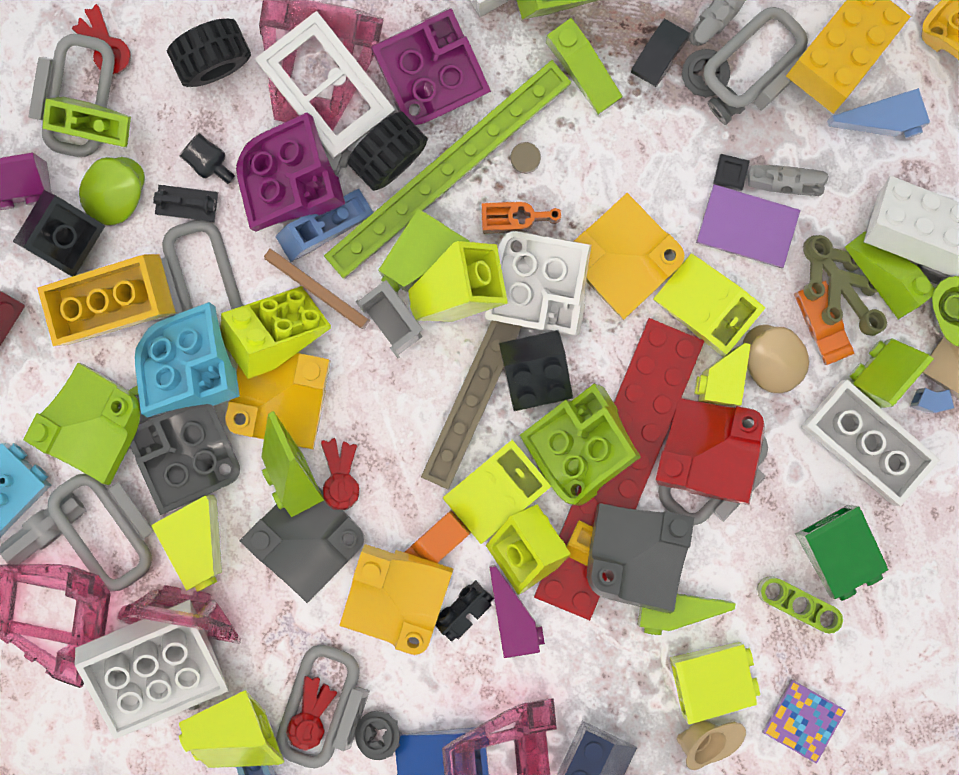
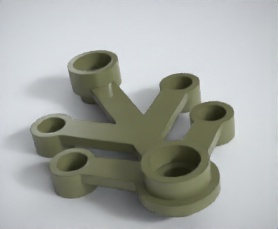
[803,235,887,336]

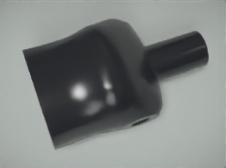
[179,132,235,184]

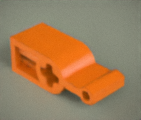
[482,202,561,234]
[794,280,855,366]
[405,510,471,563]

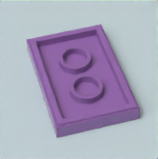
[696,184,800,268]

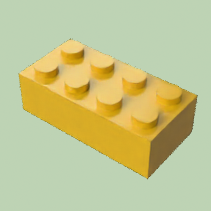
[786,0,911,114]
[37,254,176,347]

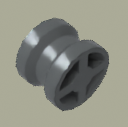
[708,86,745,125]

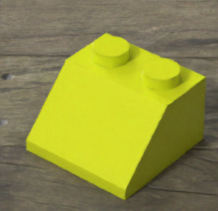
[694,343,751,407]
[486,504,571,595]

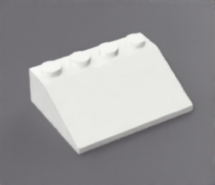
[75,600,229,740]

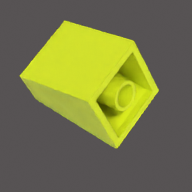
[408,241,508,322]
[151,494,222,592]
[669,642,760,724]
[179,690,284,768]

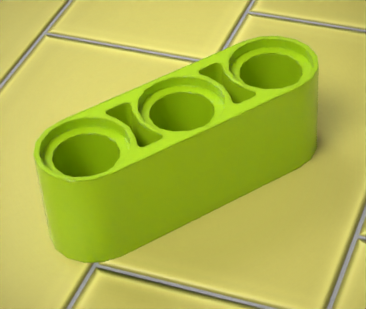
[757,576,843,634]

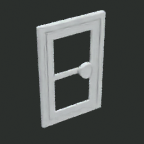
[255,11,395,159]

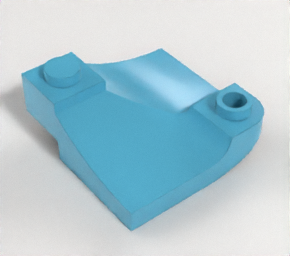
[135,302,240,418]

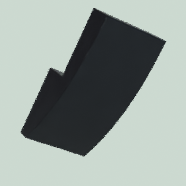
[631,18,690,87]

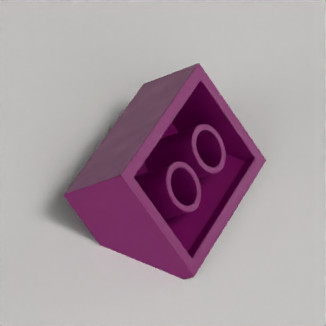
[0,152,52,210]

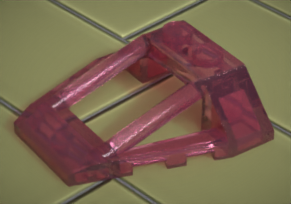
[259,0,384,131]
[0,564,111,688]
[117,585,241,644]
[442,698,557,775]

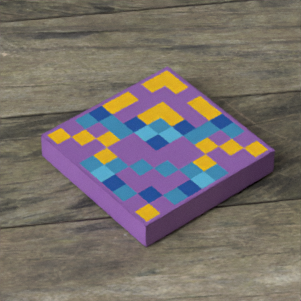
[762,679,846,764]

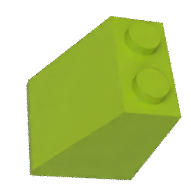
[378,208,470,293]

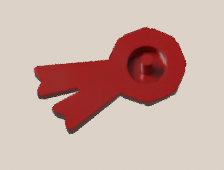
[72,4,131,75]
[321,438,359,510]
[286,676,337,751]

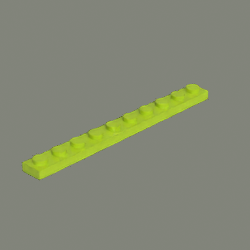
[324,60,571,279]

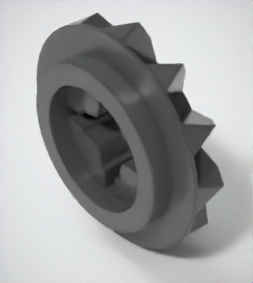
[681,49,730,98]
[355,711,402,760]

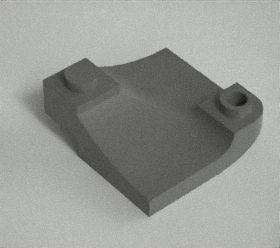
[130,404,240,515]
[239,486,364,603]
[587,503,694,614]

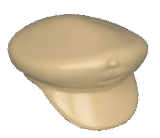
[743,325,809,393]

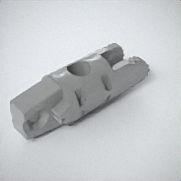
[689,0,746,46]
[748,165,829,196]

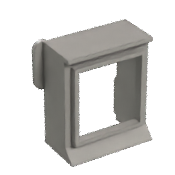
[355,280,424,358]

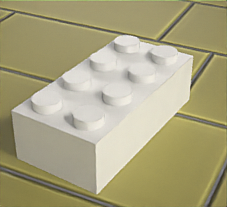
[864,175,959,277]
[801,379,940,506]

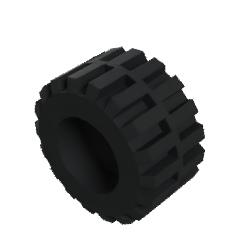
[167,18,251,87]
[347,111,428,191]

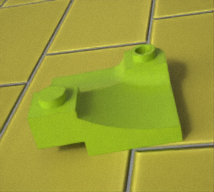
[23,363,140,485]
[519,383,641,506]

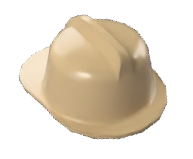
[677,720,746,770]

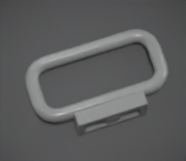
[703,7,808,111]
[28,34,115,157]
[161,220,243,327]
[658,420,768,525]
[48,474,154,591]
[276,645,370,769]

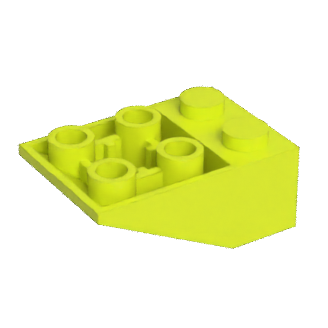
[653,253,765,357]
[220,286,331,379]
[443,440,552,544]

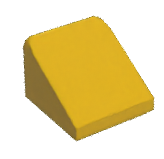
[566,520,593,566]

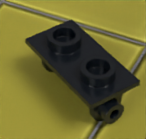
[153,185,219,222]
[435,580,494,642]

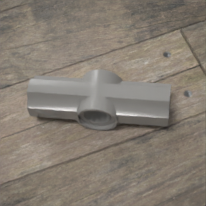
[0,492,87,568]

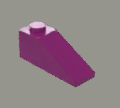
[489,565,545,658]

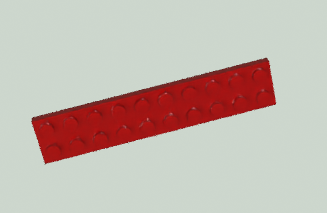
[534,318,705,621]

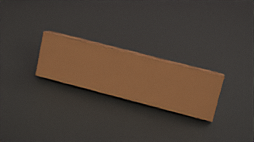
[264,248,371,329]

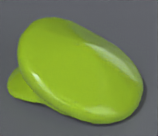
[79,157,145,225]

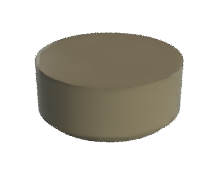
[511,142,541,174]

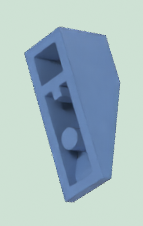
[827,88,930,138]
[275,189,374,262]

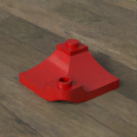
[656,398,765,505]

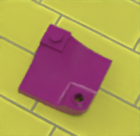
[370,8,491,125]
[236,112,345,232]

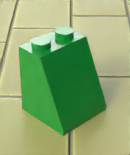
[795,505,889,601]

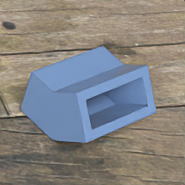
[910,388,954,414]

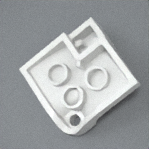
[485,231,592,335]

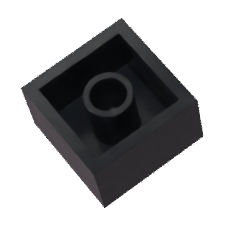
[13,190,105,277]
[499,330,573,411]

